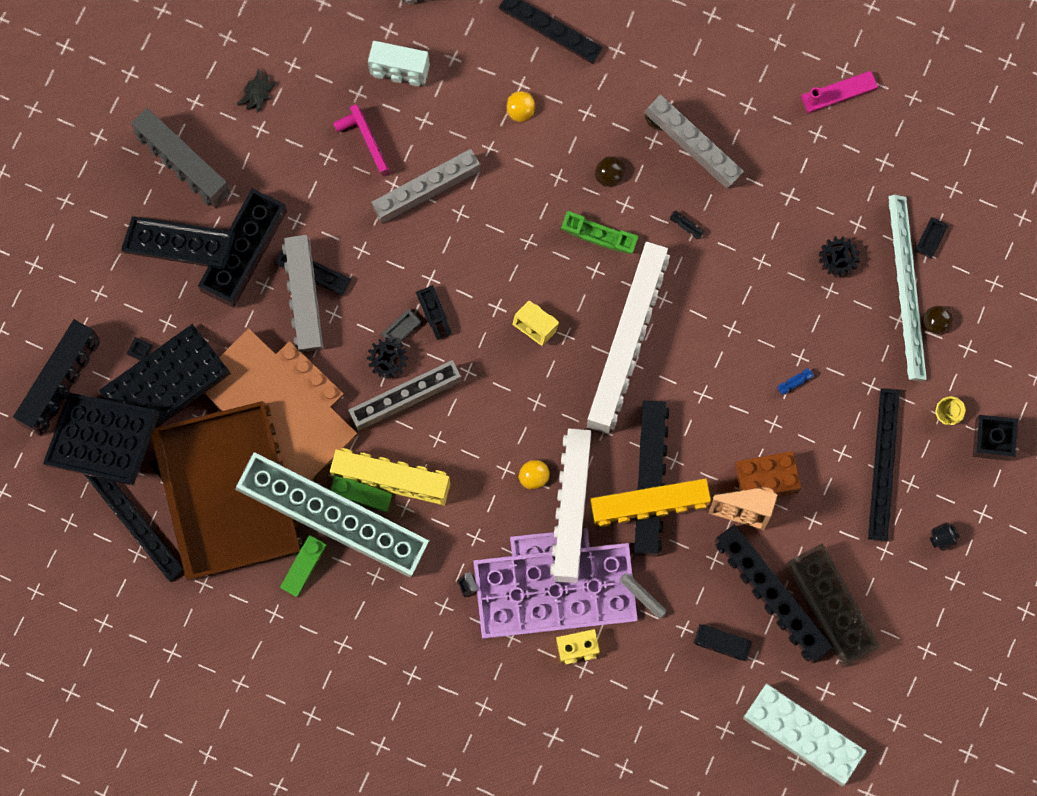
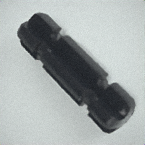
[670,211,704,239]

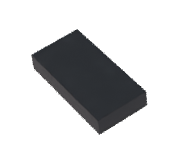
[914,217,948,259]

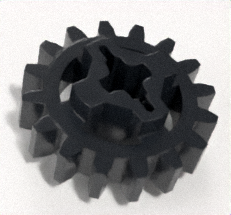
[818,236,860,278]
[367,337,409,379]

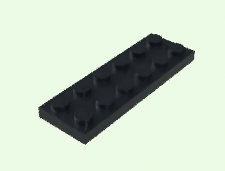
[121,216,235,269]

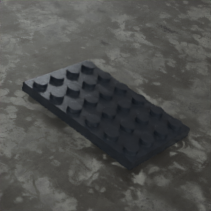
[99,324,231,428]
[43,392,160,486]

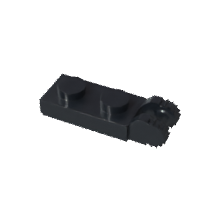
[416,285,452,340]

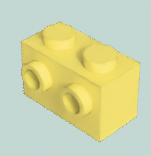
[512,301,559,346]
[556,629,600,665]

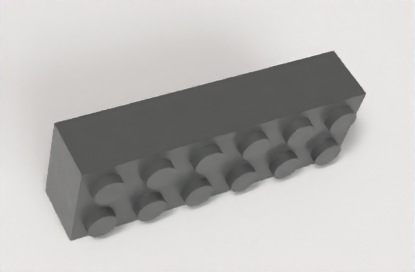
[131,108,231,209]

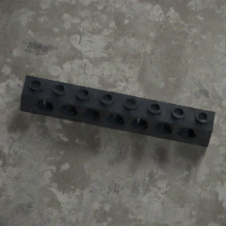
[715,524,832,664]

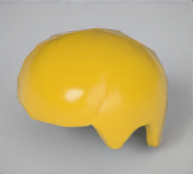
[507,91,535,122]
[518,460,550,490]

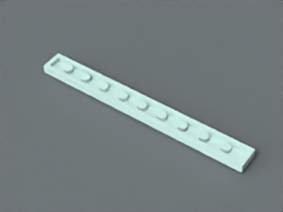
[889,194,927,382]

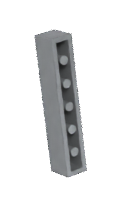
[644,94,743,189]
[372,149,481,224]
[282,235,324,353]
[349,360,462,431]

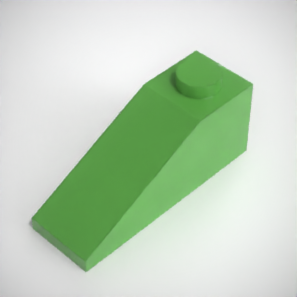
[331,476,392,513]
[280,535,327,598]

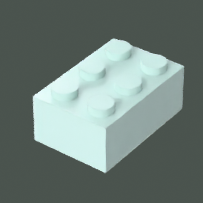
[368,41,430,86]

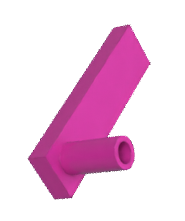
[801,71,878,114]
[333,104,390,176]

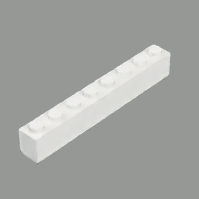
[550,429,591,583]

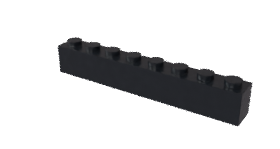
[634,400,669,557]

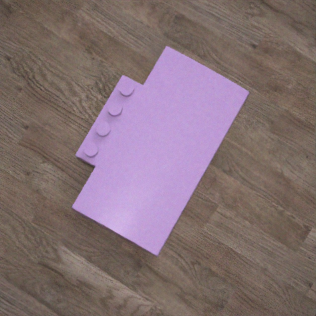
[474,528,638,638]

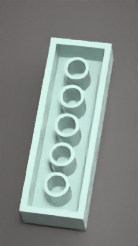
[743,684,866,786]

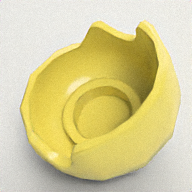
[935,396,966,425]

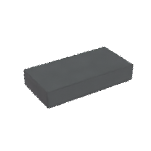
[381,309,422,349]

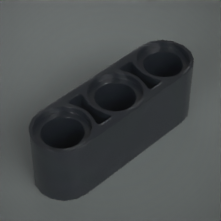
[693,624,753,661]

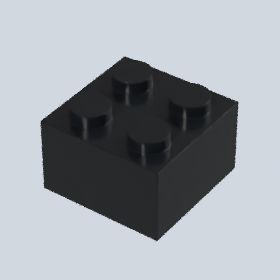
[973,415,1018,461]

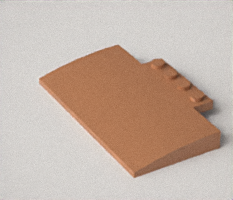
[204,329,357,481]

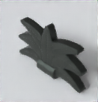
[237,69,276,113]

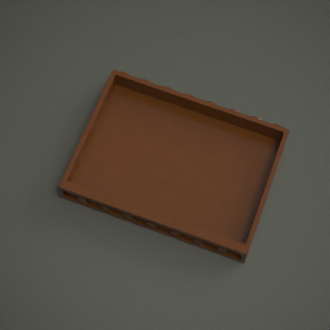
[152,401,304,581]

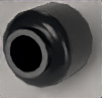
[929,522,960,551]

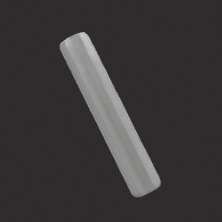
[620,573,666,618]

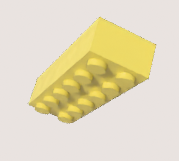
[330,448,450,506]

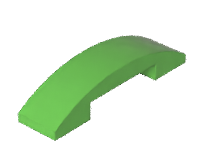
[561,211,638,254]

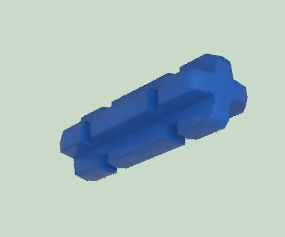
[778,368,813,395]

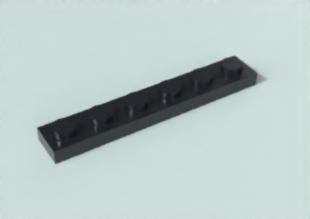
[499,0,603,64]

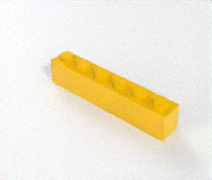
[590,479,711,527]

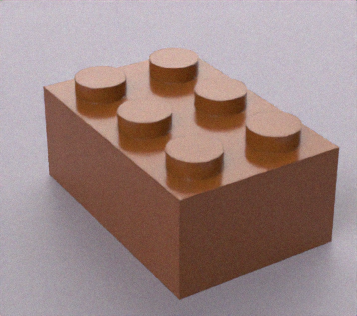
[734,451,801,497]

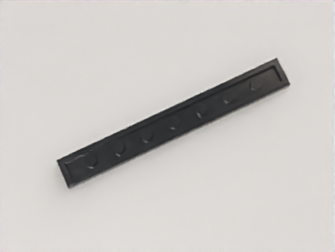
[867,388,900,542]
[84,475,184,583]

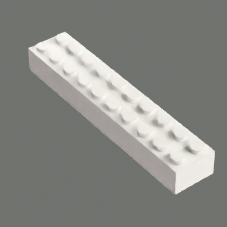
[587,242,670,434]

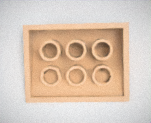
[708,488,777,530]

